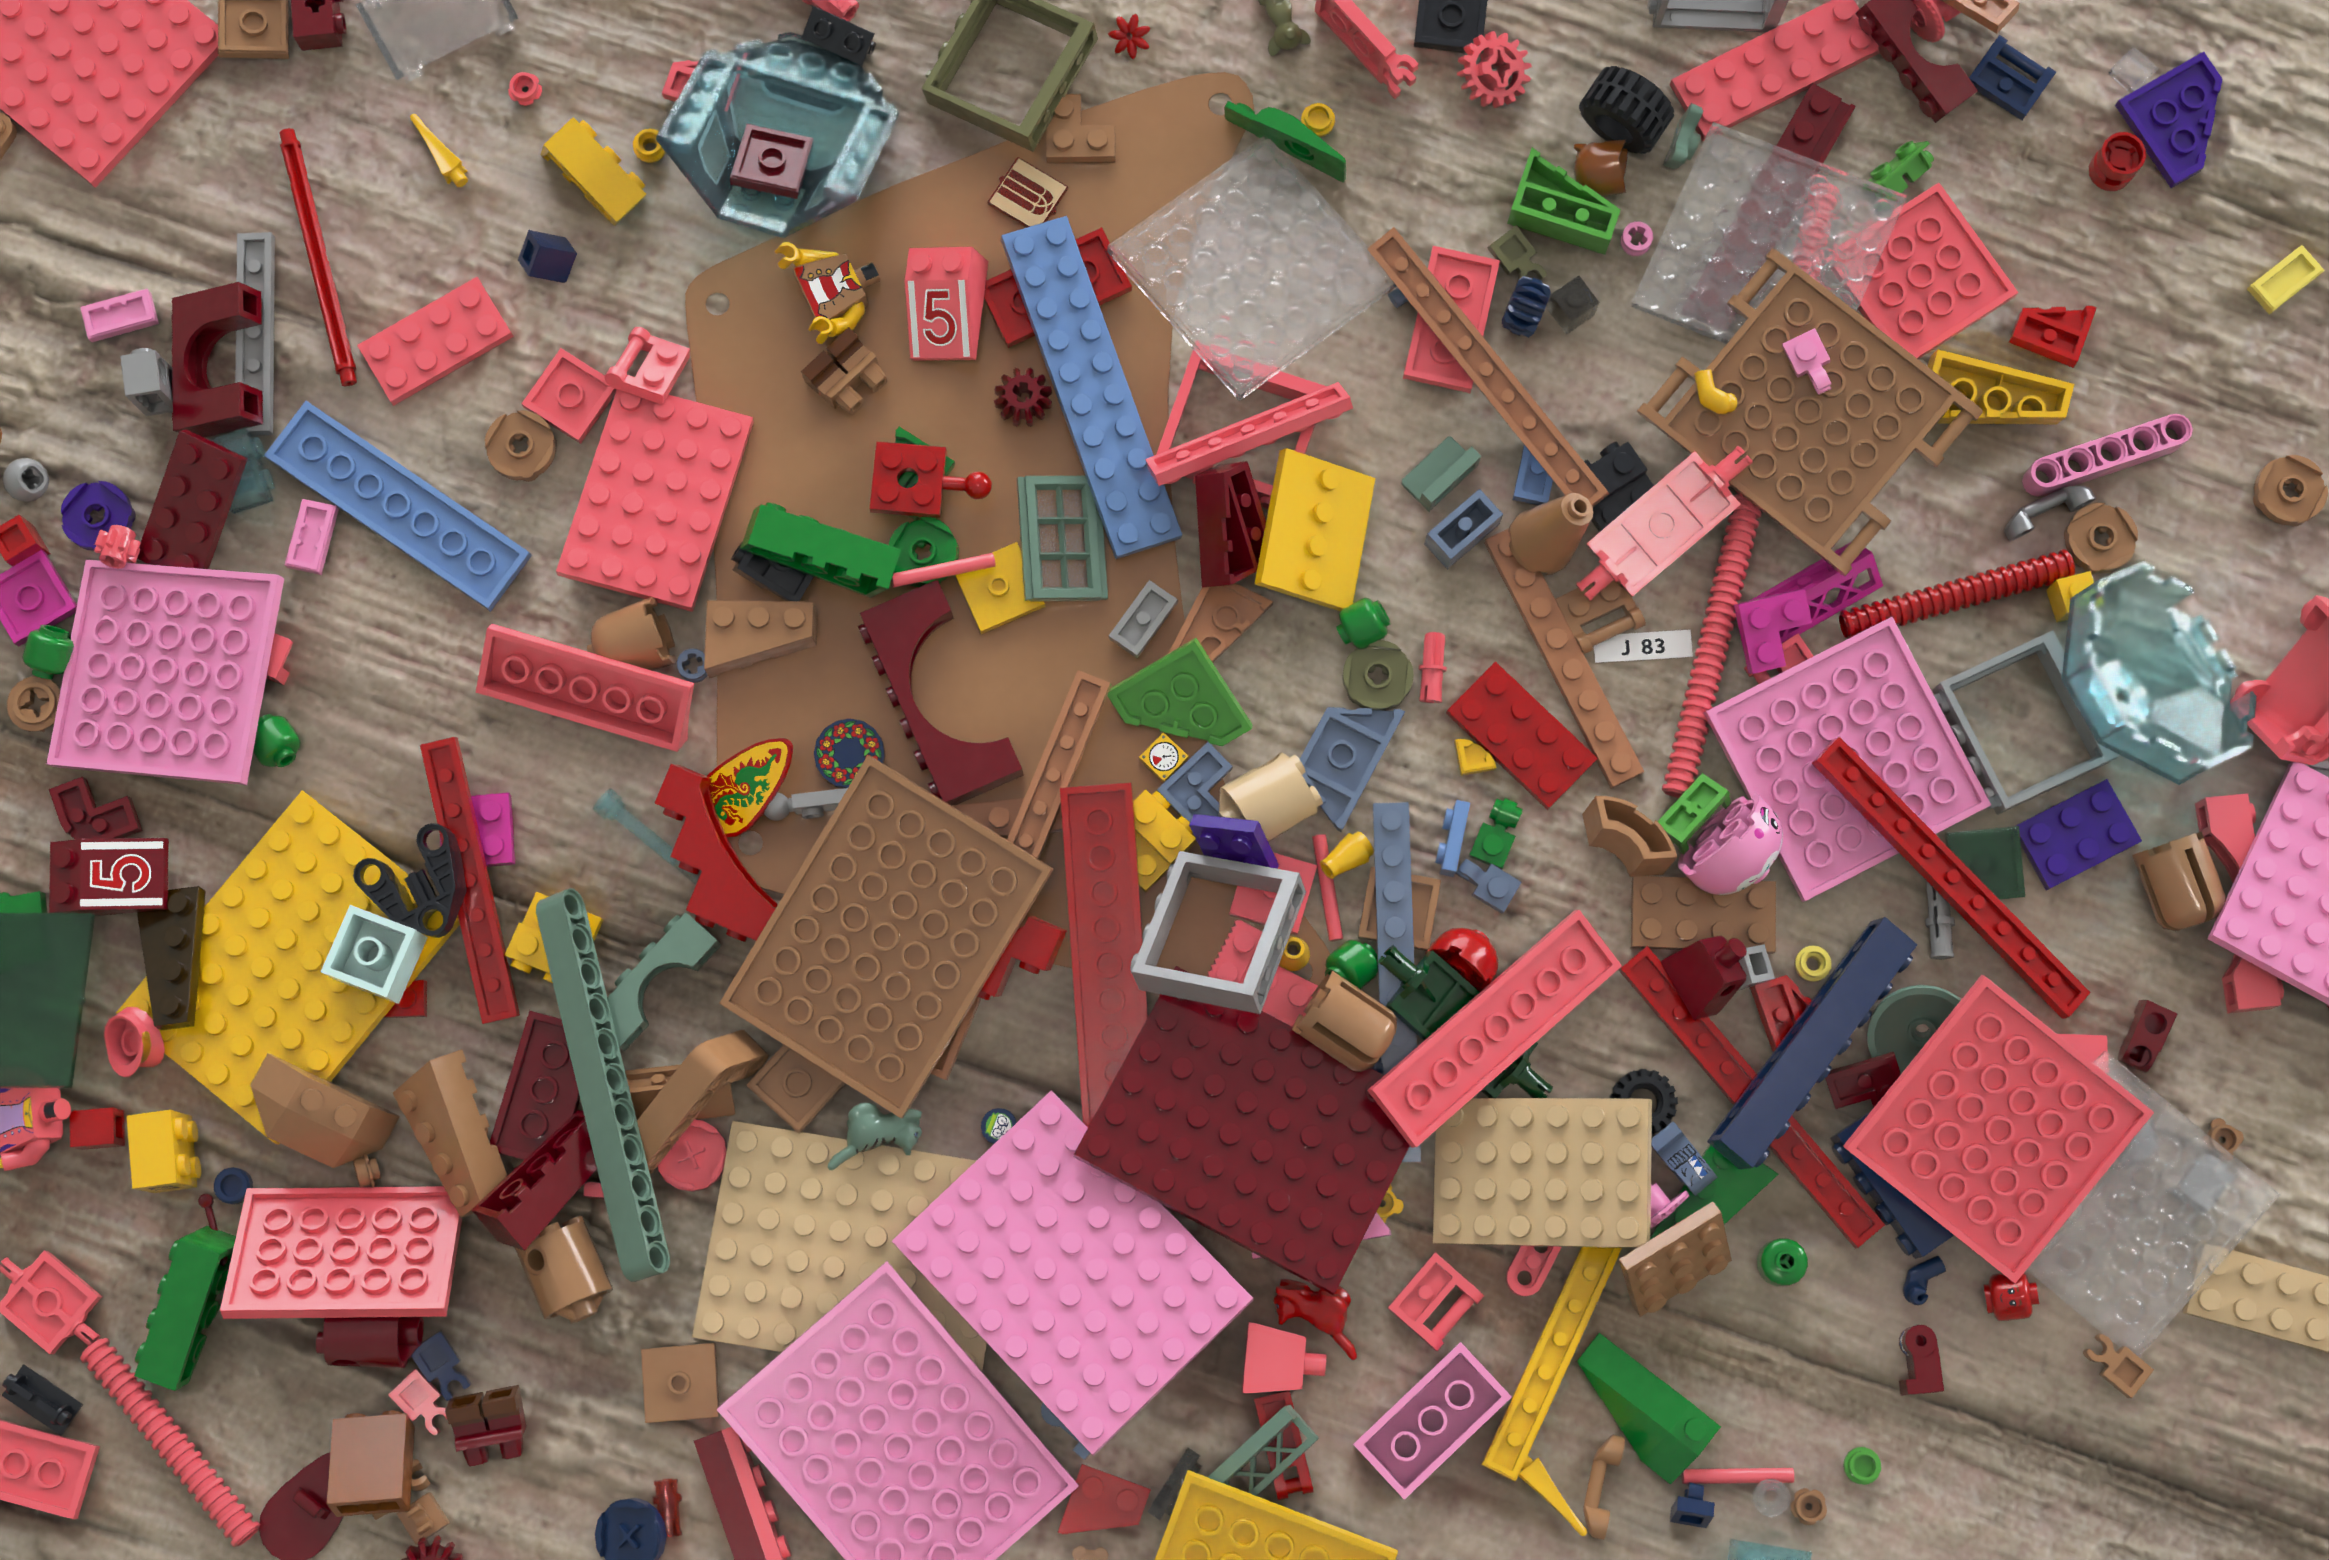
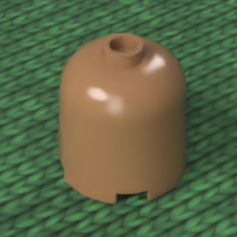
[587,597,677,671]

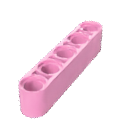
[2022,414,2193,497]

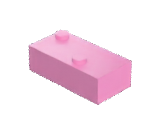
[1353,1342,1512,1500]

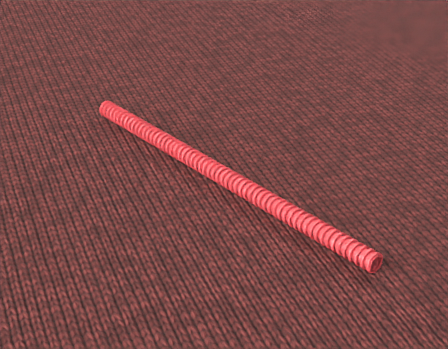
[1662,183,1839,798]

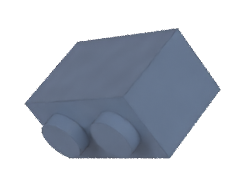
[1424,489,1503,570]

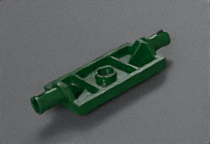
[1378,945,1553,1098]

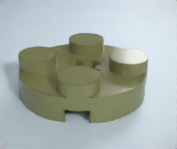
[1342,640,1414,711]

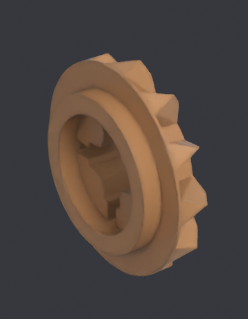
[7,676,61,732]

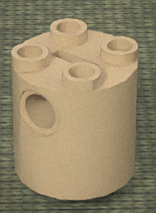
[1218,752,1323,842]

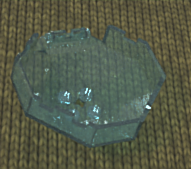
[2061,561,2256,785]

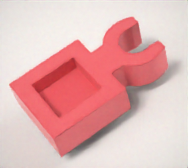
[388,1368,447,1435]

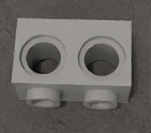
[120,348,173,416]

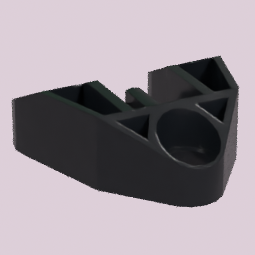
[353,823,467,938]

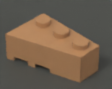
[704,600,817,678]

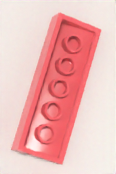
[476,624,695,752]

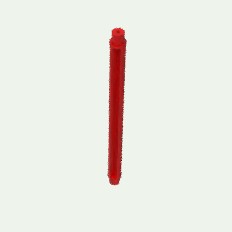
[279,128,357,387]

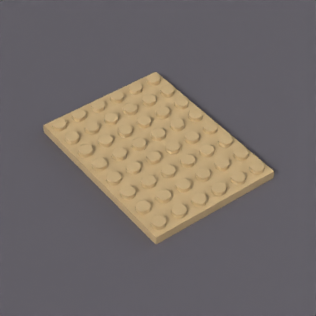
[692,1121,988,1372]

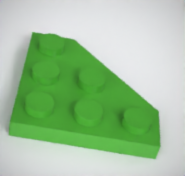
[1107,638,1253,746]

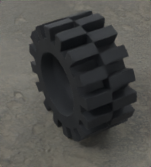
[1610,1069,1678,1134]

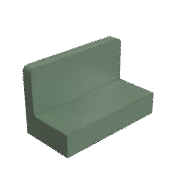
[1401,436,1481,512]

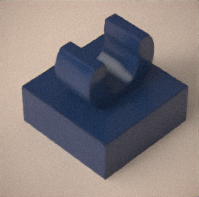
[1670,1483,1715,1528]

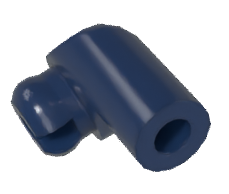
[1903,1256,1946,1305]

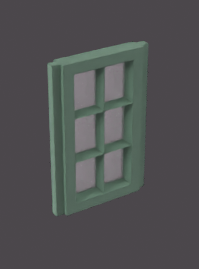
[1017,476,1108,601]

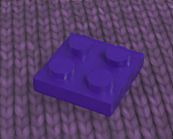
[1189,814,1279,869]

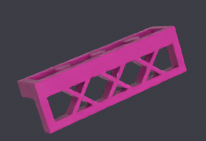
[1750,542,1883,644]

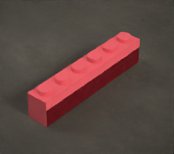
[694,1427,791,1560]

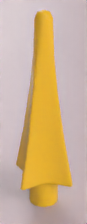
[410,114,468,187]
[1519,1455,1587,1536]

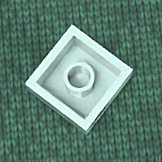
[321,905,428,1004]

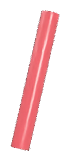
[891,553,995,588]
[1312,834,1343,941]
[1682,1468,1794,1484]

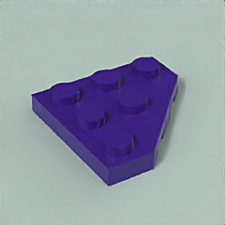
[2115,51,2223,188]

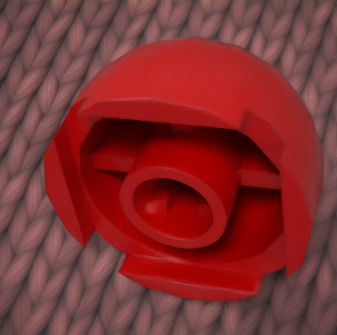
[1425,928,1498,992]

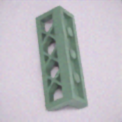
[1208,1405,1319,1496]

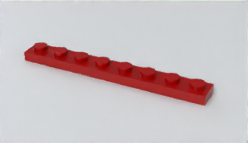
[420,737,520,1024]

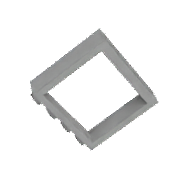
[1647,0,1789,32]
[1932,631,2119,815]
[1130,851,1306,1014]

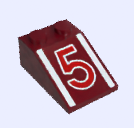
[49,838,169,918]

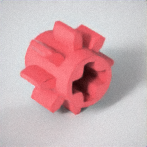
[94,525,141,569]

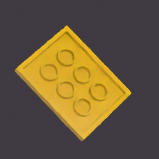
[1254,448,1376,611]

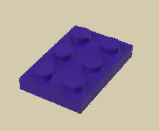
[2011,779,2142,891]

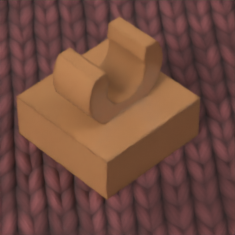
[397,1492,450,1545]

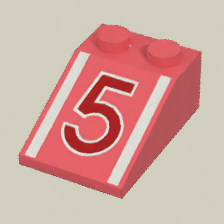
[905,247,988,361]

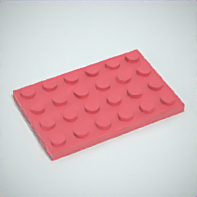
[556,389,754,612]
[220,1186,462,1319]

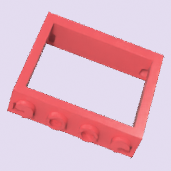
[1156,343,1327,509]

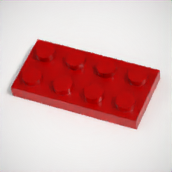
[984,227,1132,348]
[1446,661,1598,810]

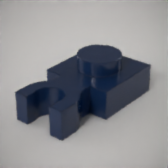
[411,1330,471,1401]

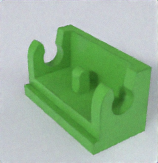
[1657,773,1732,855]

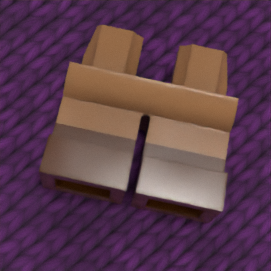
[801,327,887,415]

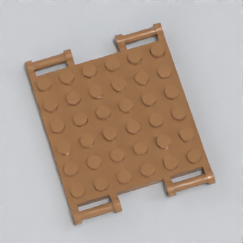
[1637,248,1983,576]

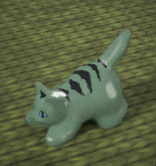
[828,1103,922,1170]

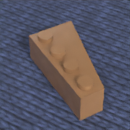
[393,1049,507,1218]

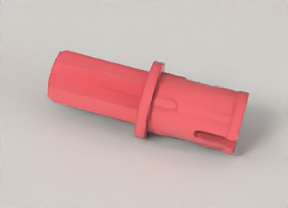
[1419,632,1447,703]

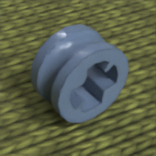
[677,649,708,683]

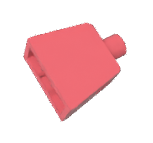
[1242,1322,1327,1394]

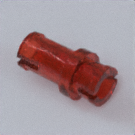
[652,1478,682,1537]

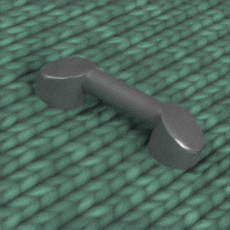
[2004,486,2096,541]

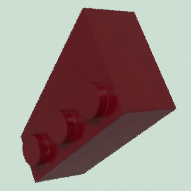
[1195,461,1266,588]

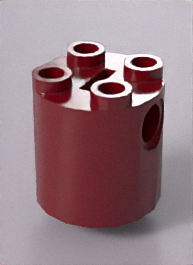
[316,1317,424,1368]

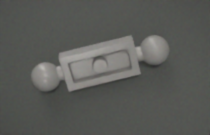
[764,788,848,821]

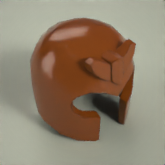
[1574,139,1628,197]

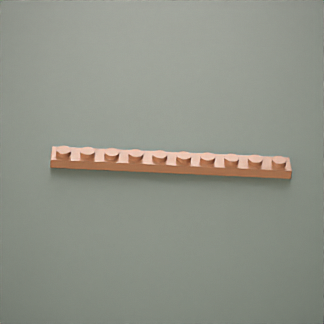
[1367,227,1609,508]

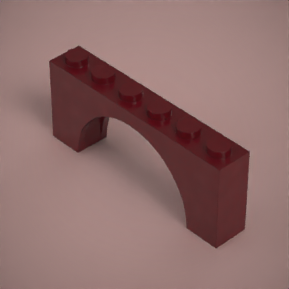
[858,579,1024,806]

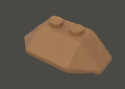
[250,1053,400,1168]

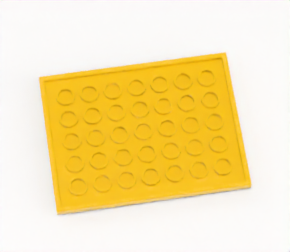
[116,790,460,1145]

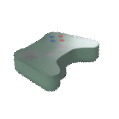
[1663,103,1704,169]

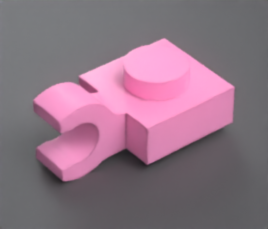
[1782,328,1831,395]

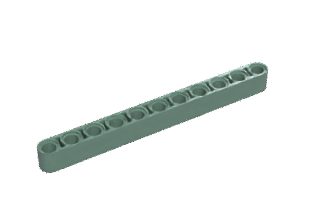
[536,888,670,1282]

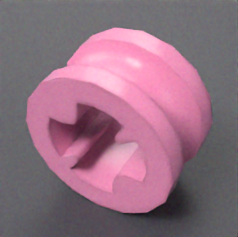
[1620,222,1653,256]

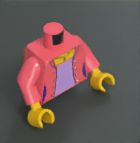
[0,1068,71,1171]

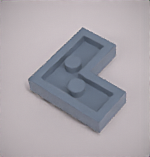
[1157,742,1233,822]

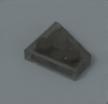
[1148,1447,1202,1520]

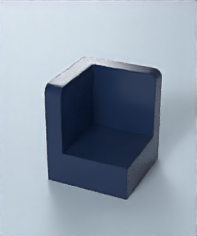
[518,230,577,283]

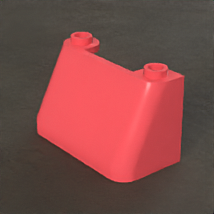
[2227,595,2329,765]

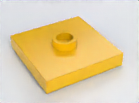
[955,542,1045,634]

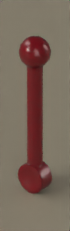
[198,1194,228,1265]

